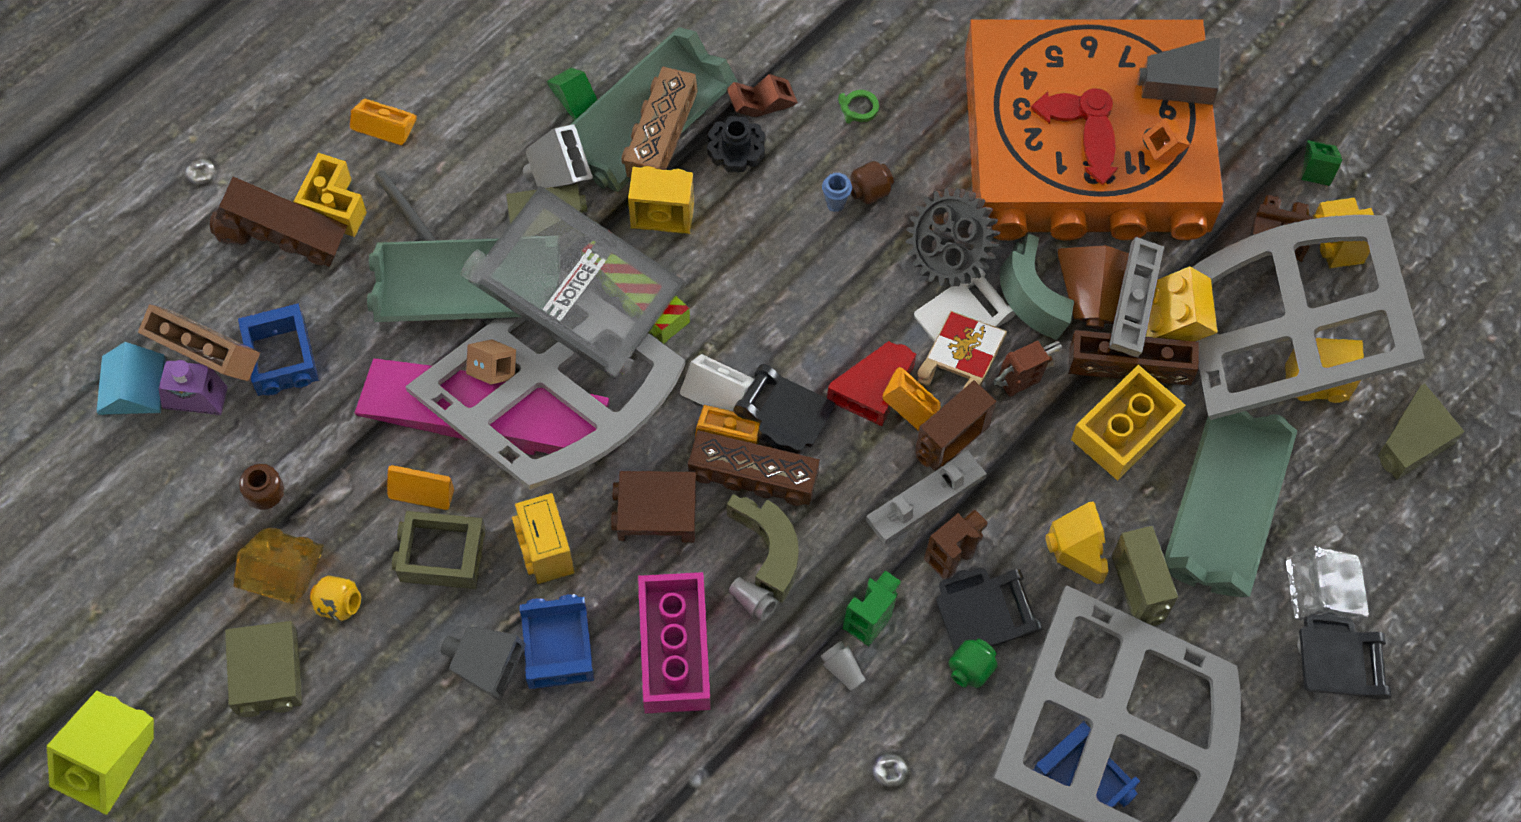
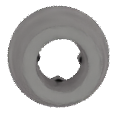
[729,577,778,621]
[820,641,866,692]

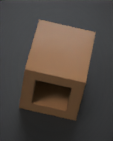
[466,339,516,385]

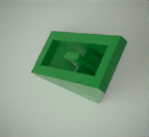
[547,68,598,121]
[1301,140,1342,186]

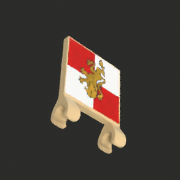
[918,311,1007,389]

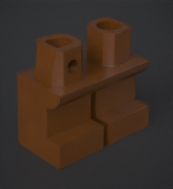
[1249,195,1314,262]
[924,510,988,579]

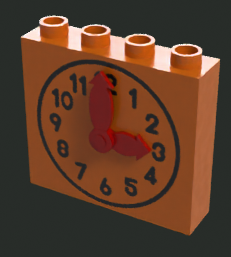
[965,19,1224,241]

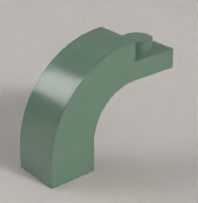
[1000,233,1074,340]

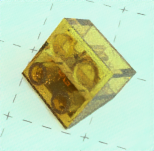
[233,528,324,604]

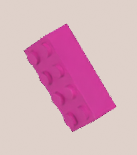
[638,572,711,714]

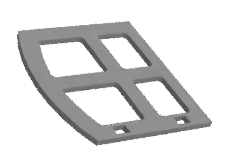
[1192,215,1426,420]
[406,270,685,490]
[992,585,1241,822]

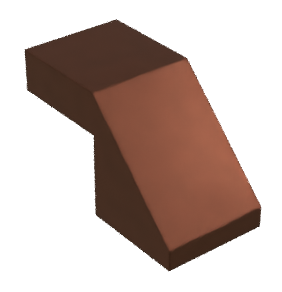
[727,74,798,118]

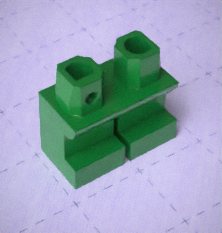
[843,571,901,647]

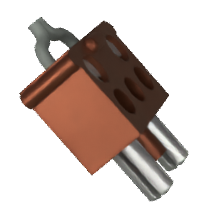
[993,340,1062,397]

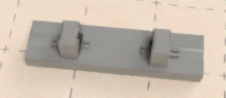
[1109,237,1164,358]
[866,450,987,545]

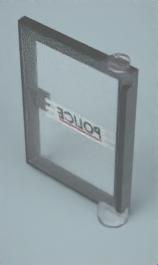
[461,185,685,379]

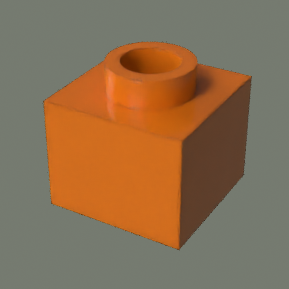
[1142,118,1191,164]

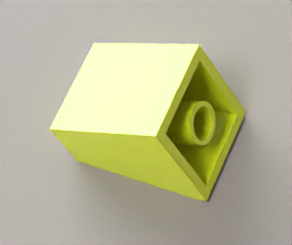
[47,690,154,815]

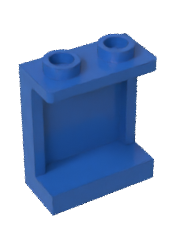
[519,594,594,689]
[1033,721,1140,822]

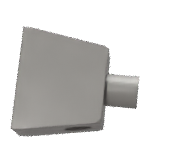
[523,124,593,188]

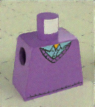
[159,360,228,415]

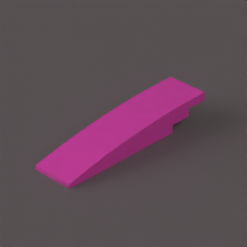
[354,358,610,455]

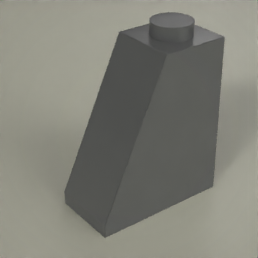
[1137,38,1220,105]

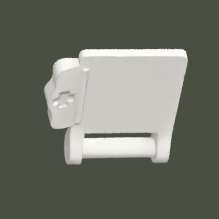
[914,269,1016,342]

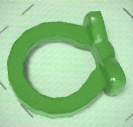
[838,90,879,124]

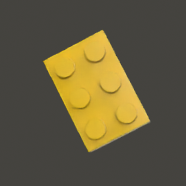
[1071,365,1186,481]

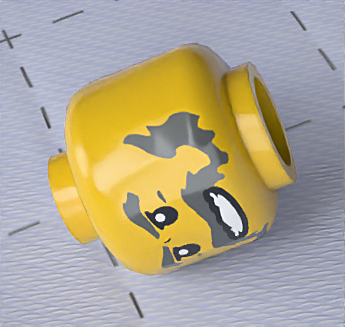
[310,575,361,621]

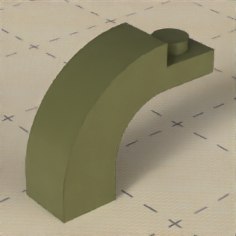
[727,494,799,603]

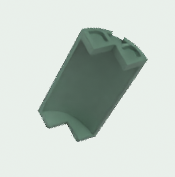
[570,27,738,192]
[367,236,561,322]
[1164,411,1297,597]

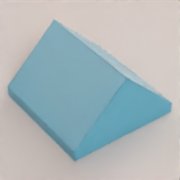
[97,342,165,415]

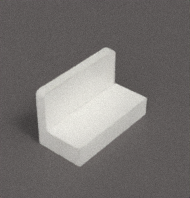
[680,354,755,412]

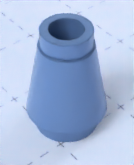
[822,173,852,212]

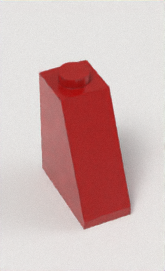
[827,341,916,426]

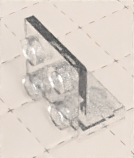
[1286,546,1369,621]

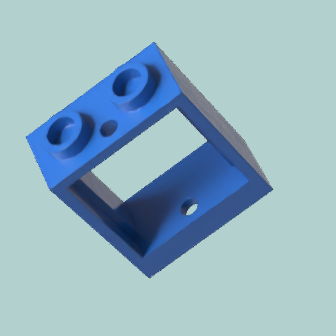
[238,303,319,396]

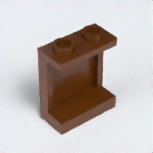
[611,471,696,543]

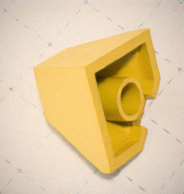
[1046,501,1109,584]

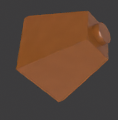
[1058,245,1129,329]

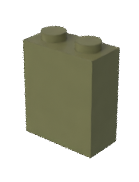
[225,621,302,717]

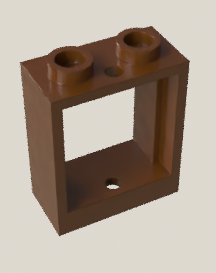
[915,380,996,471]

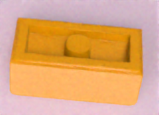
[350,98,417,145]
[883,367,941,431]
[695,405,760,445]
[387,465,454,510]

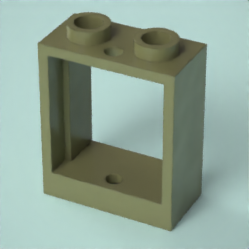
[392,511,486,589]
[1111,525,1178,626]

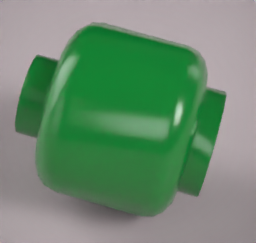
[948,639,998,688]

